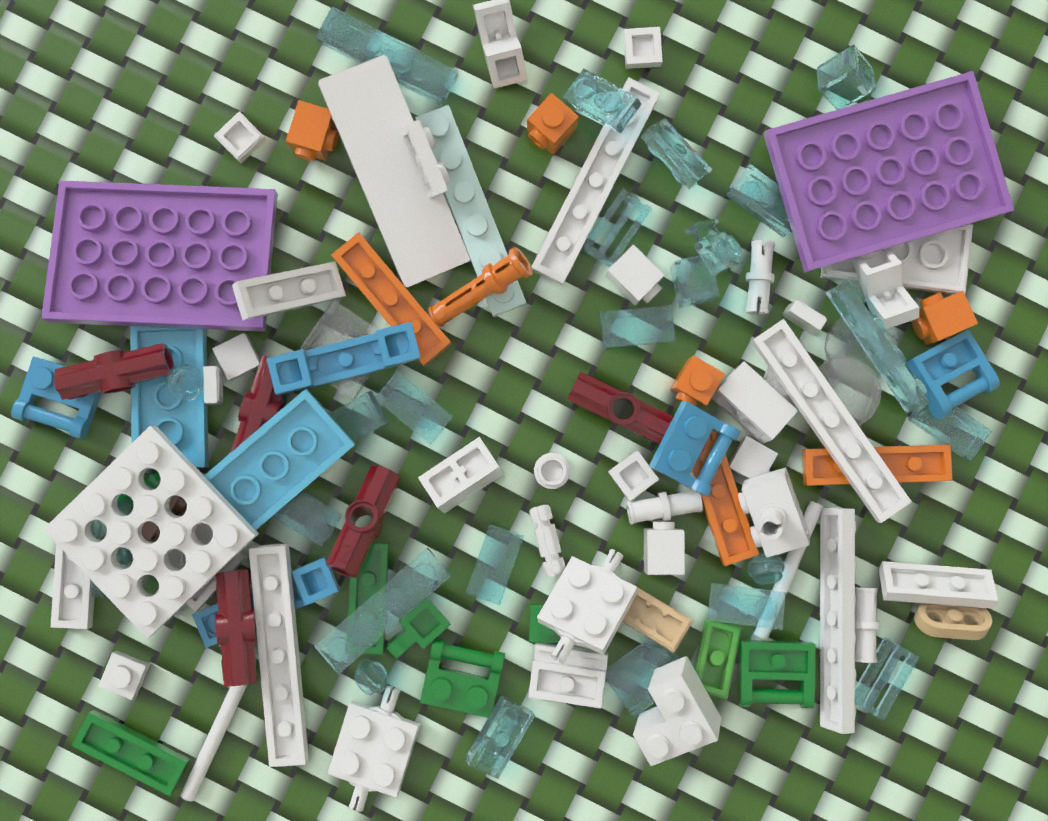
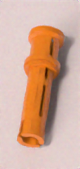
[428,247,533,327]

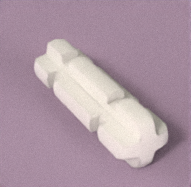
[529,505,566,576]

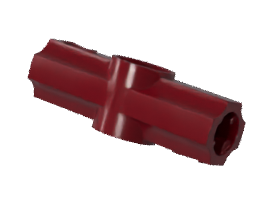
[53,343,174,400]
[230,355,285,453]
[567,372,674,445]
[326,465,401,579]
[215,569,257,687]

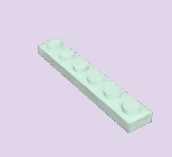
[415,105,526,318]

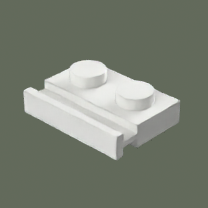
[528,643,609,708]

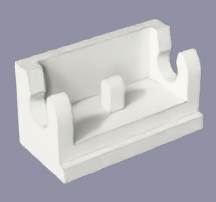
[712,361,798,444]
[418,437,504,514]

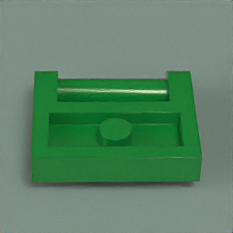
[420,638,505,718]
[737,640,816,709]

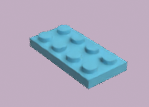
[130,326,209,469]
[204,388,355,530]

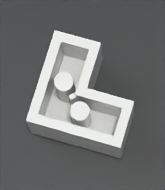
[633,656,722,766]

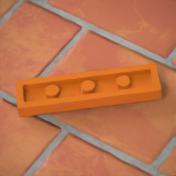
[331,232,452,367]
[691,431,759,566]
[802,444,953,486]

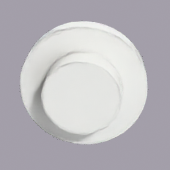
[534,453,570,489]

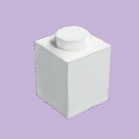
[605,245,664,306]
[644,521,685,575]

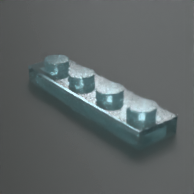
[316,6,459,106]
[825,279,930,413]
[314,547,451,675]

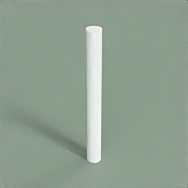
[754,501,823,640]
[180,685,247,801]

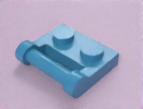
[906,329,1000,419]
[11,356,101,440]
[649,401,741,497]

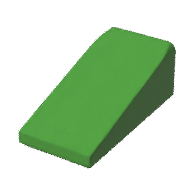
[693,618,742,702]

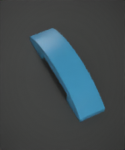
[266,322,421,395]
[192,557,340,648]

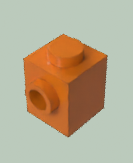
[527,92,579,155]
[286,100,339,162]
[912,290,978,345]
[670,355,725,408]

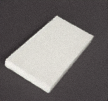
[820,224,973,295]

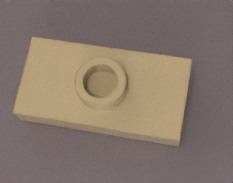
[622,583,693,654]

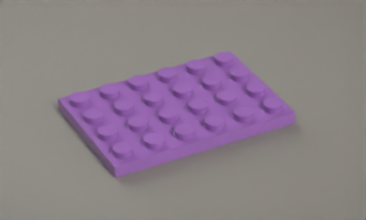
[763,71,1014,273]
[41,180,278,332]

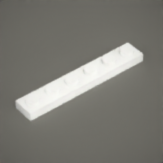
[531,77,660,286]
[751,319,912,523]
[820,508,856,734]
[249,543,309,767]

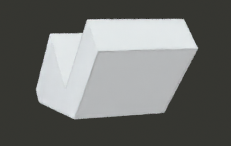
[473,0,528,89]
[852,248,919,330]

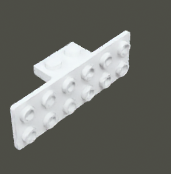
[318,55,470,287]

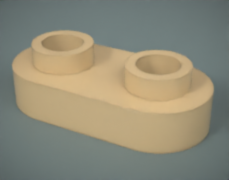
[914,603,992,640]

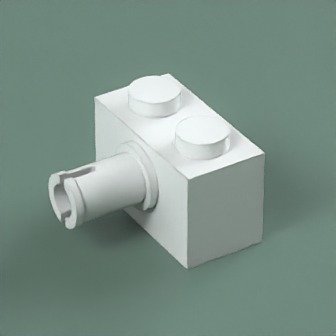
[738,467,810,558]

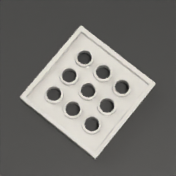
[43,425,259,639]

